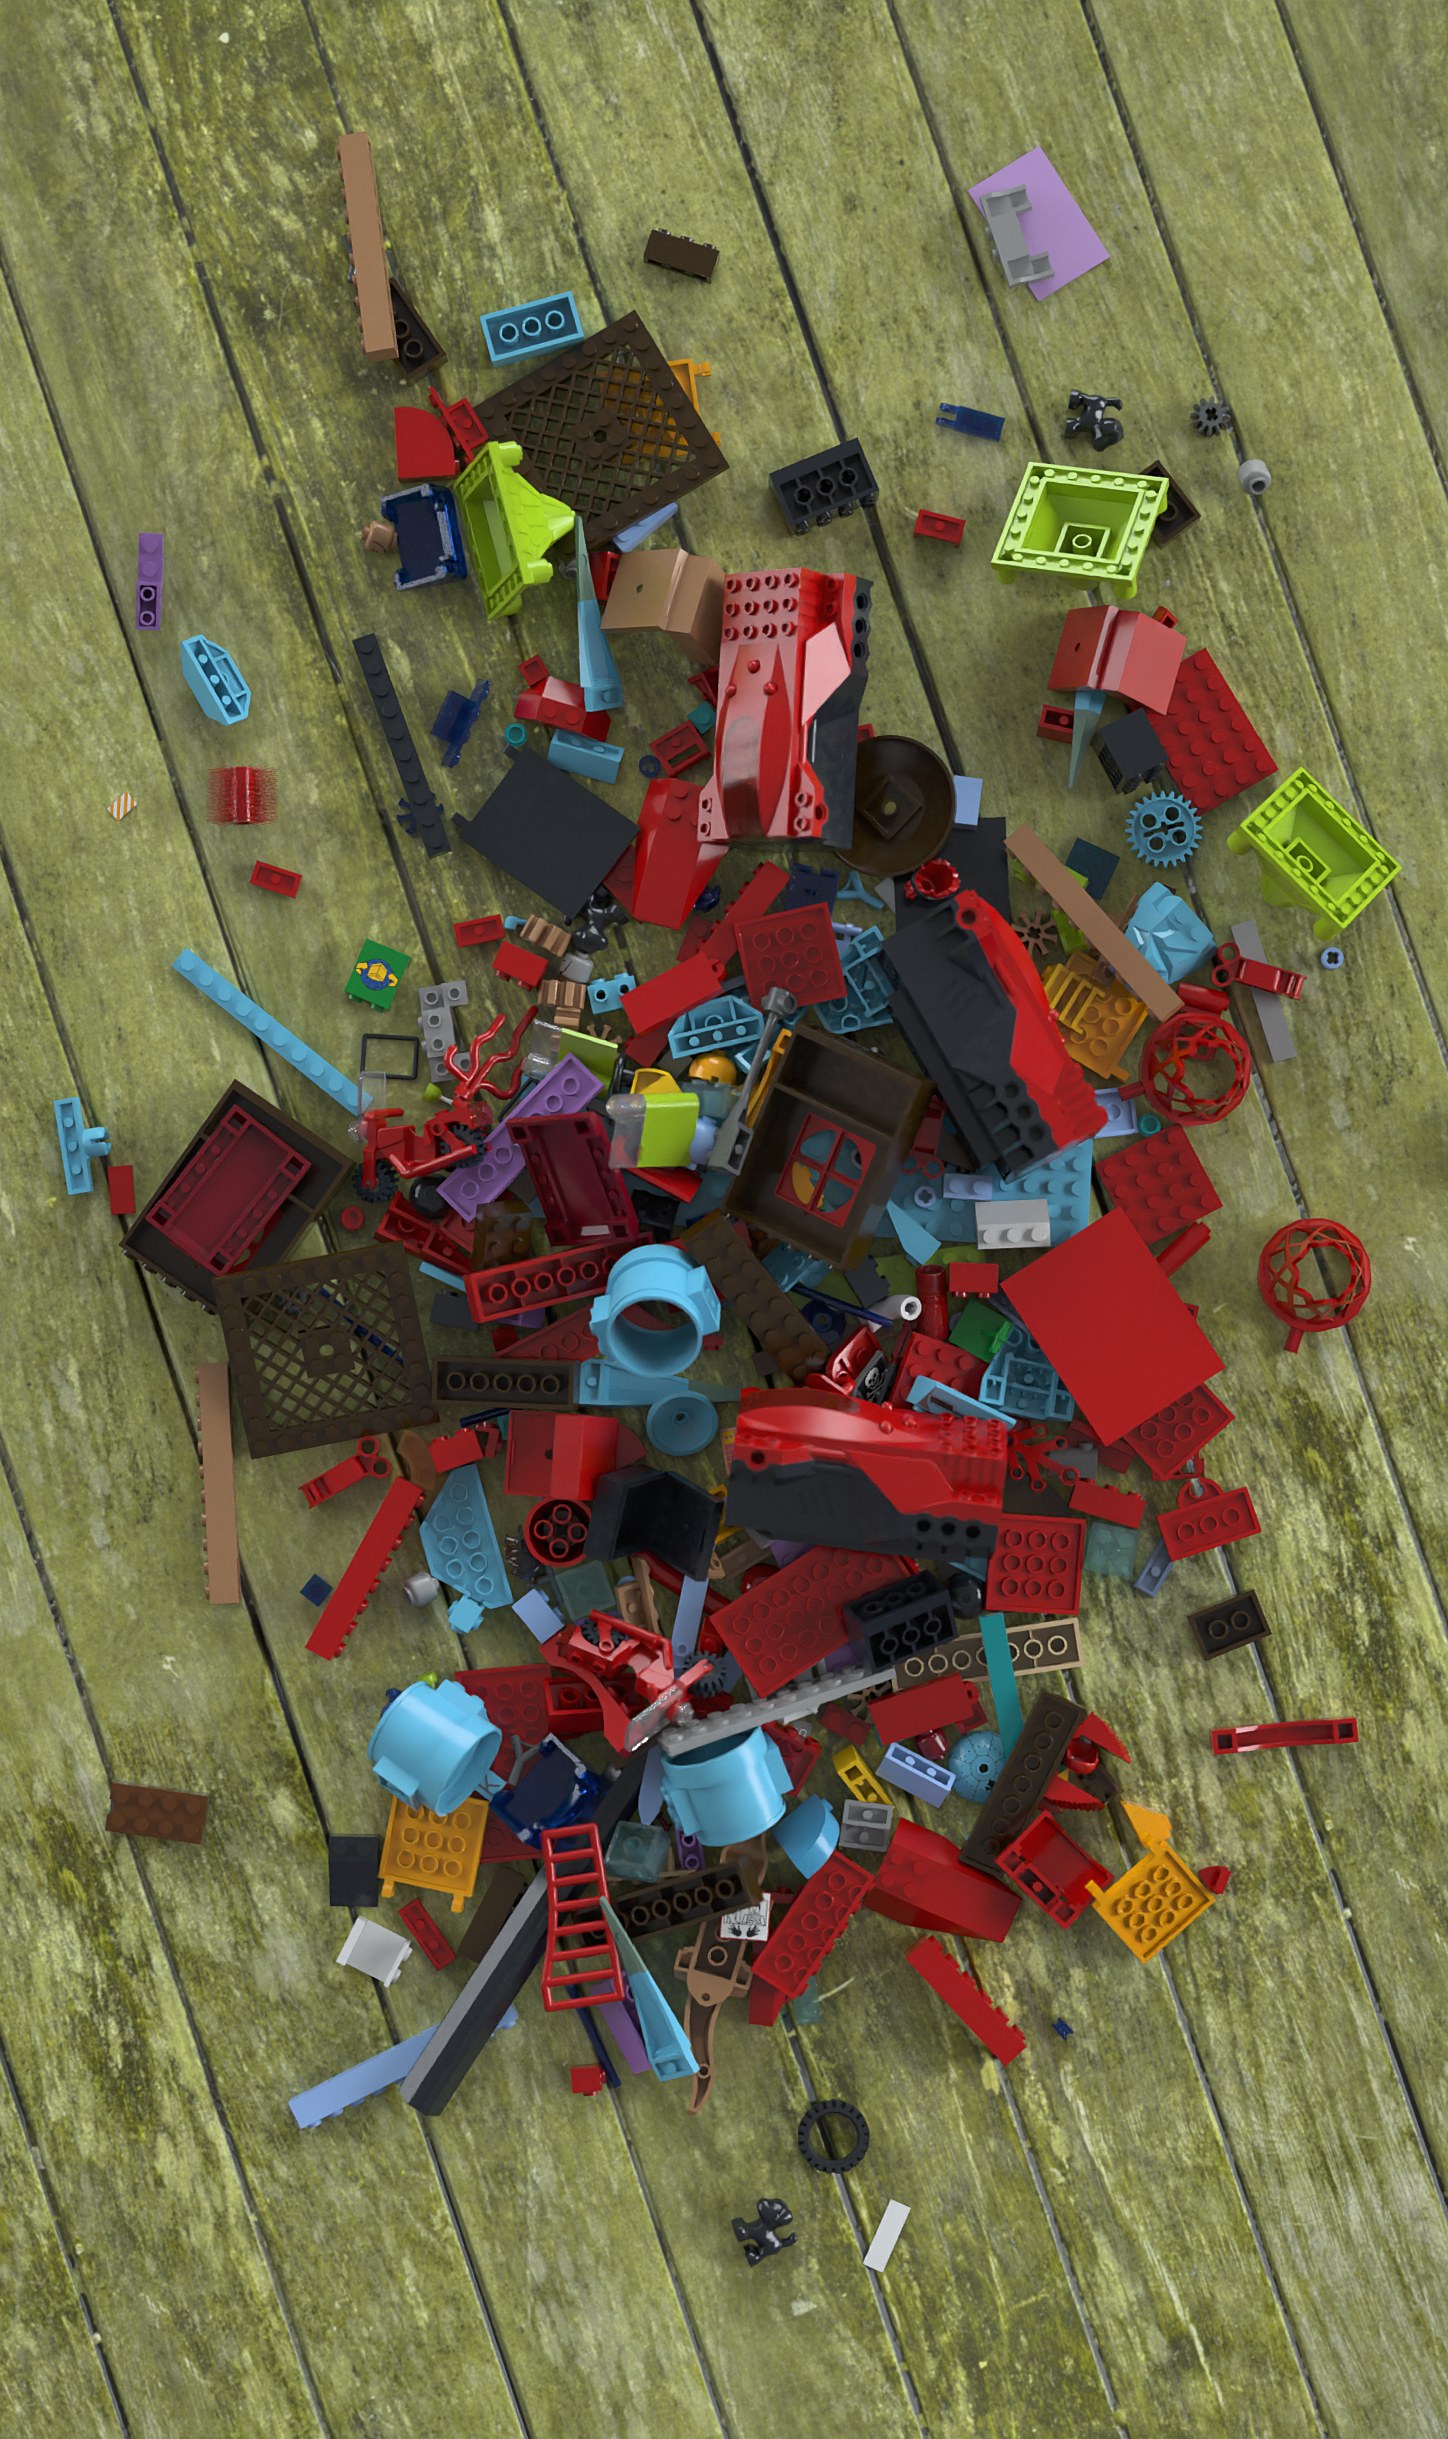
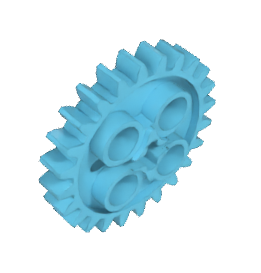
[1124,790,1203,869]

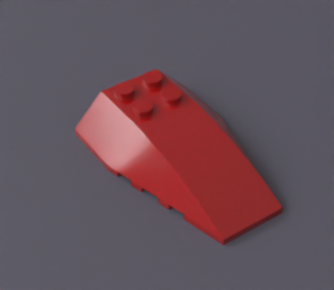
[632,778,730,931]
[862,1817,1023,1943]

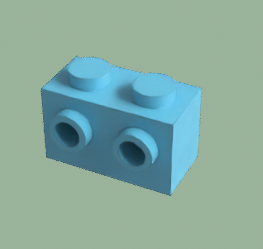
[587,973,636,1016]
[446,1595,486,1635]

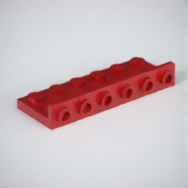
[689,1691,822,1798]
[750,1849,875,2000]

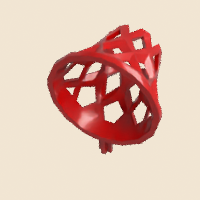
[1118,1012,1252,1127]
[1257,1218,1372,1354]

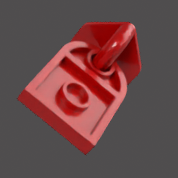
[792,1324,889,1396]

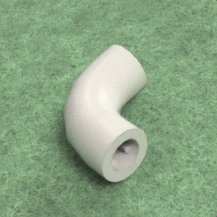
[858,1294,921,1333]

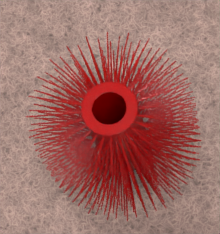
[206,764,278,827]

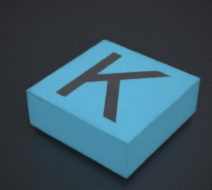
[475,1769,507,1802]

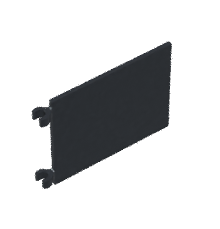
[451,743,641,920]
[894,817,1011,932]

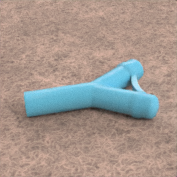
[836,870,885,911]

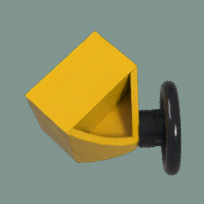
[611,1052,682,1113]

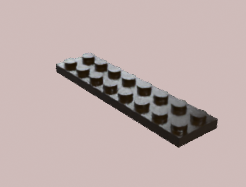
[958,1688,1086,1879]

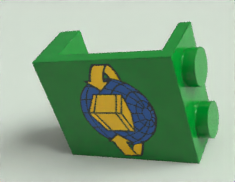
[344,938,412,1013]

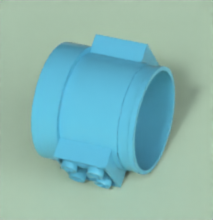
[589,1245,721,1378]
[367,1679,502,1816]
[659,1725,794,1846]

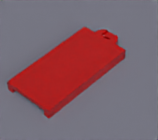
[619,951,727,1038]
[867,1671,979,1746]

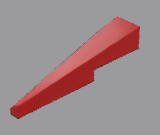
[373,1190,474,1277]

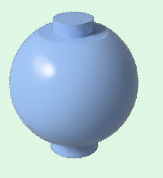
[685,1115,718,1170]

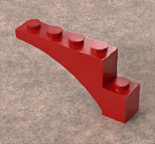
[602,1292,724,1350]

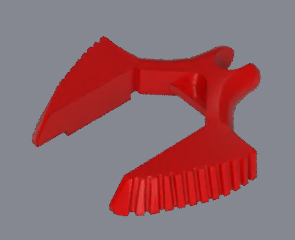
[1042,1712,1131,1812]

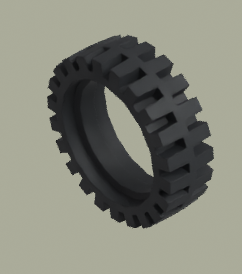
[798,2099,869,2174]

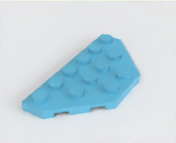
[419,1463,514,1609]

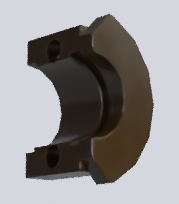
[1078,1761,1124,1804]

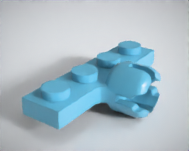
[53,1097,111,1195]

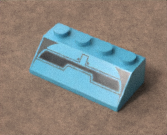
[906,1374,1017,1431]

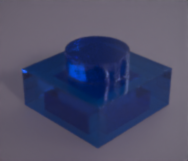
[300,1573,334,1607]

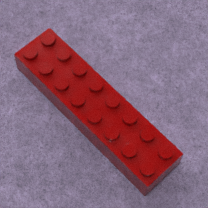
[462,1230,654,1323]
[304,1475,427,1661]

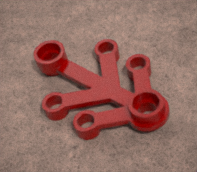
[1007,1423,1080,1492]

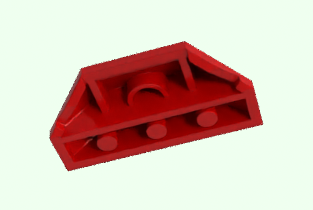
[513,676,611,743]

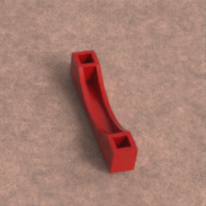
[538,1630,648,1759]
[1209,1716,1359,1755]

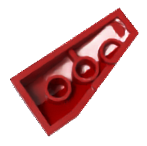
[748,1928,786,2027]

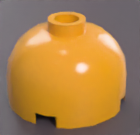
[688,1049,737,1090]

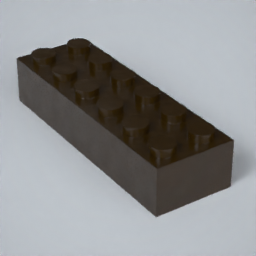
[432,1354,580,1410]

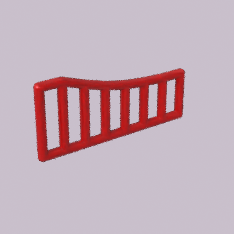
[540,1823,626,2013]

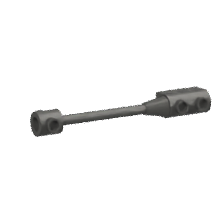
[706,987,797,1176]
[1007,1440,1098,1479]

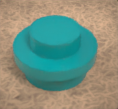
[504,723,528,747]
[1137,1113,1161,1137]

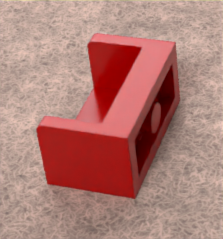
[913,509,966,549]

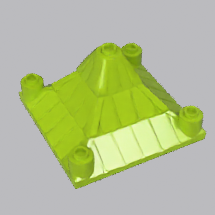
[453,441,576,621]
[991,462,1169,600]
[1227,766,1402,942]

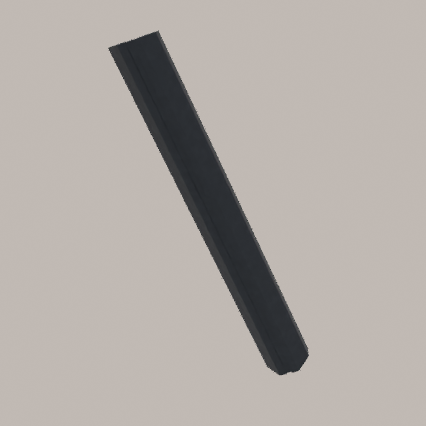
[399,1751,648,2116]

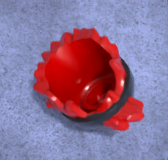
[904,858,961,904]

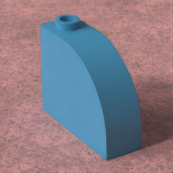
[770,1793,839,1879]

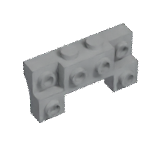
[980,184,1055,289]
[418,980,471,1084]

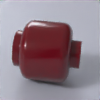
[914,1727,949,1762]

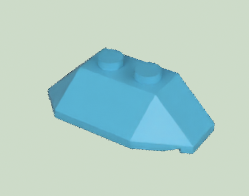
[180,634,251,726]
[668,995,765,1059]

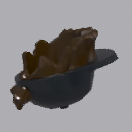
[503,1525,542,1586]

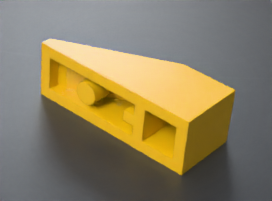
[832,1744,895,1809]

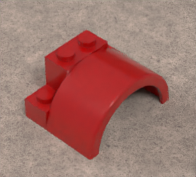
[993,1810,1115,1930]

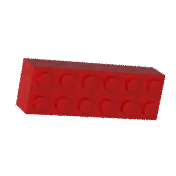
[904,1933,1027,2067]

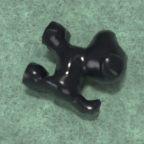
[1064,389,1124,452]
[564,884,630,954]
[731,2198,798,2267]

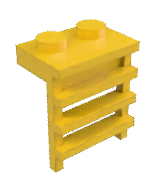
[1040,963,1106,1034]

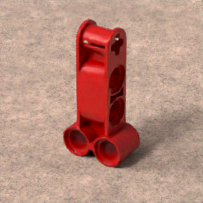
[1209,942,1307,1001]
[901,1093,944,1180]
[298,1436,393,1509]

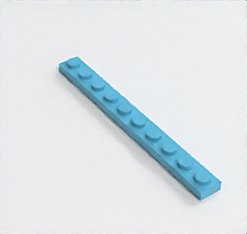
[172,948,372,1117]

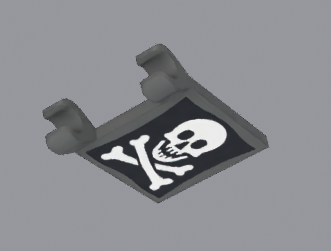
[849,1350,889,1404]

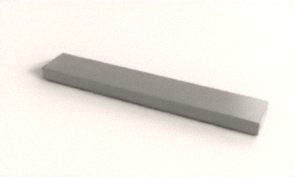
[1230,920,1297,1063]

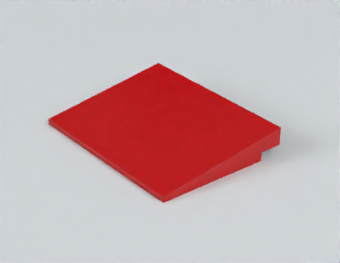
[999,1206,1226,1447]

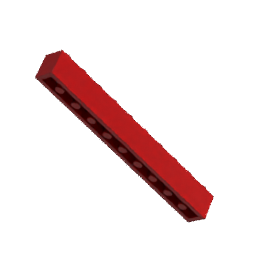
[623,860,791,1068]

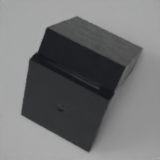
[582,1463,725,1582]

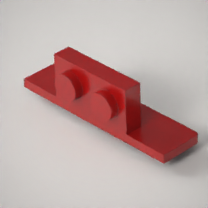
[428,386,490,467]

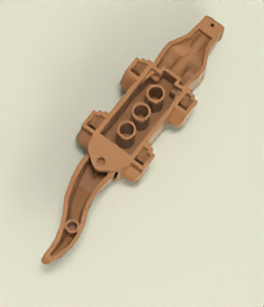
[672,1830,773,2116]

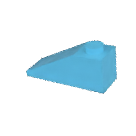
[885,1199,941,1267]

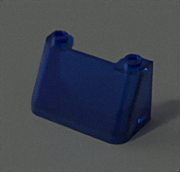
[380,483,468,592]
[487,1733,604,1851]

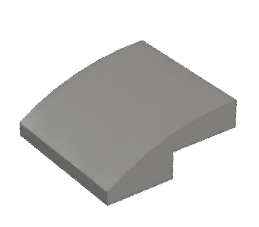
[839,1799,893,1852]

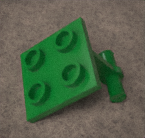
[947,1299,1013,1364]

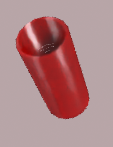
[915,1265,949,1341]

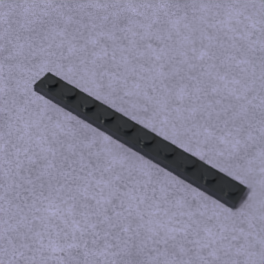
[352,633,452,859]

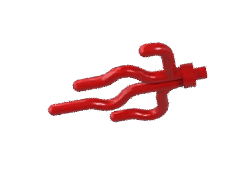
[443,1005,539,1106]

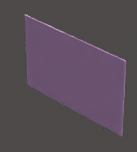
[968,146,1110,302]

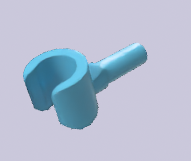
[503,916,528,931]

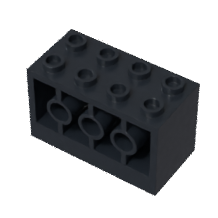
[768,437,879,537]
[1091,708,1169,795]
[841,1569,959,1675]

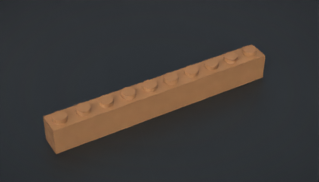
[336,131,399,363]
[1003,823,1184,1023]
[195,1362,242,1604]

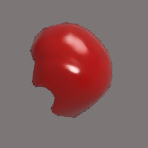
[1062,1740,1099,1774]

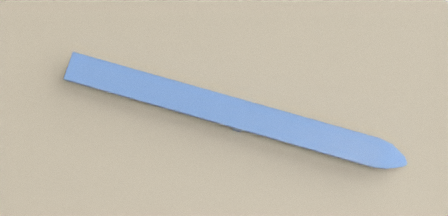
[638,1545,716,1828]

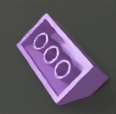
[589,1968,653,2074]

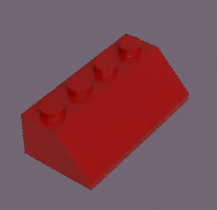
[543,1673,645,1734]

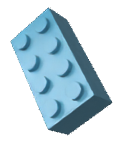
[479,291,585,369]

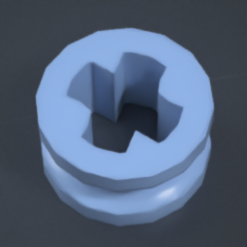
[1321,947,1344,970]
[914,1186,936,1208]

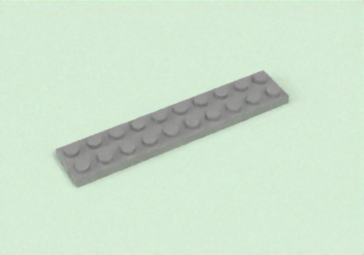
[656,1664,897,1756]

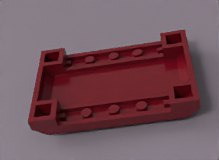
[145,1104,312,1276]
[505,1112,638,1247]

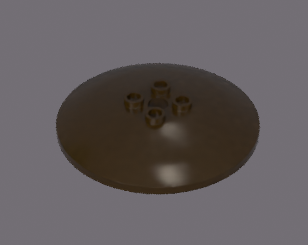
[831,735,957,878]

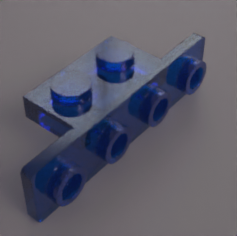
[430,679,491,768]

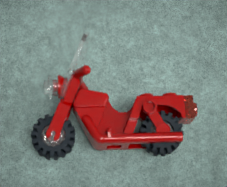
[348,1069,494,1203]
[556,1609,726,1752]

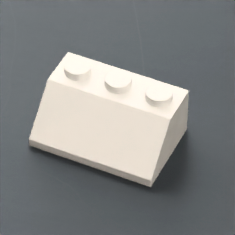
[975,1199,1051,1250]

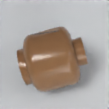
[361,520,398,555]

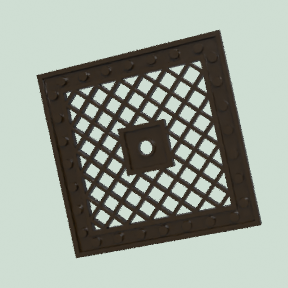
[472,310,730,566]
[211,1239,440,1460]

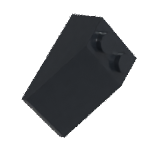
[328,1833,380,1907]

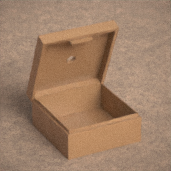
[599,548,725,666]

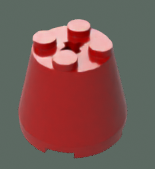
[524,1496,592,1567]

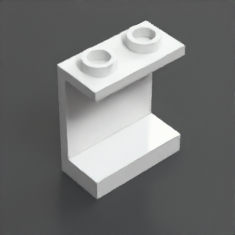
[336,1915,412,1988]

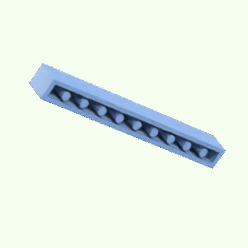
[288,2003,519,2129]

